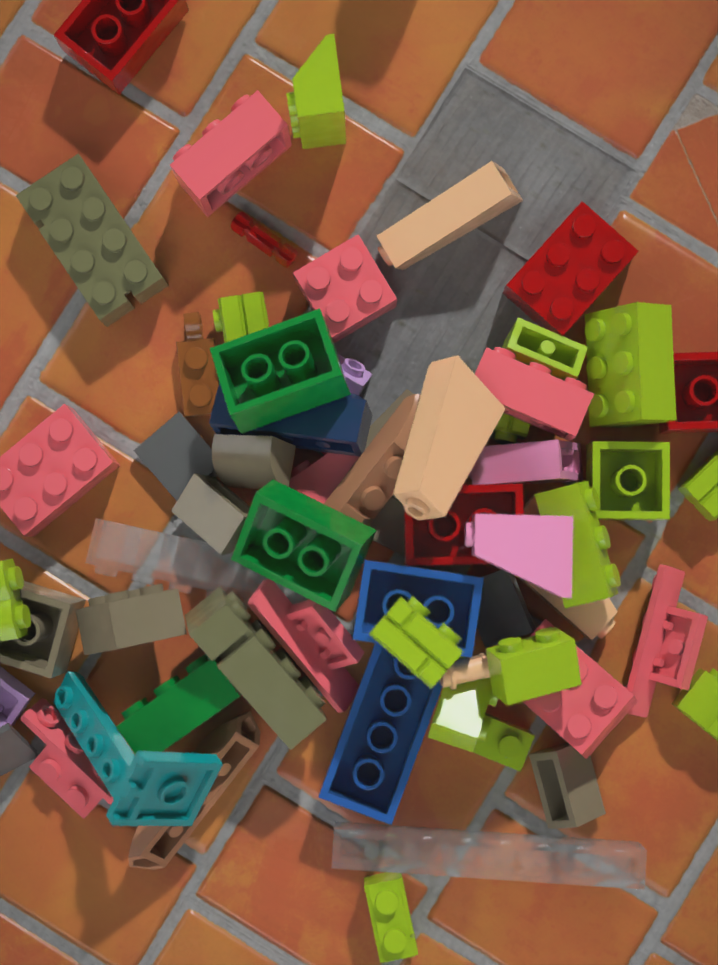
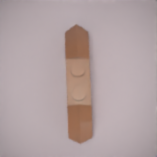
[324,394,420,526]
[128,711,261,870]

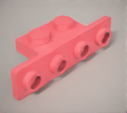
[625,564,708,718]
[248,578,365,713]
[21,698,114,819]

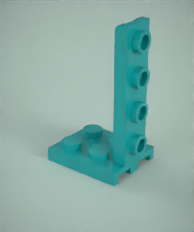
[53,671,223,826]

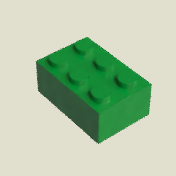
[210,309,351,434]
[231,479,377,612]
[116,654,242,755]

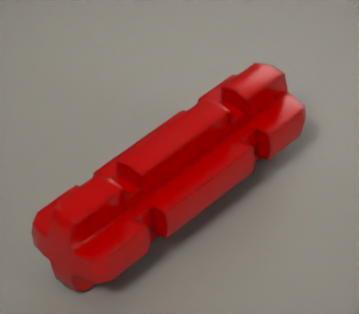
[230,212,298,268]

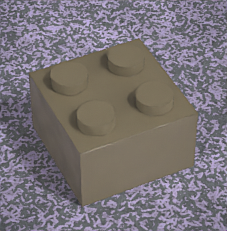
[0,581,86,678]
[76,584,187,655]

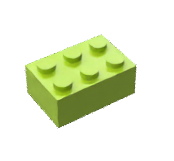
[585,302,676,428]

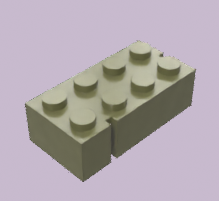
[16,153,168,327]
[184,586,327,750]

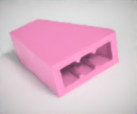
[469,440,583,485]
[465,514,573,598]

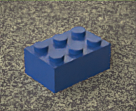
[353,560,484,658]

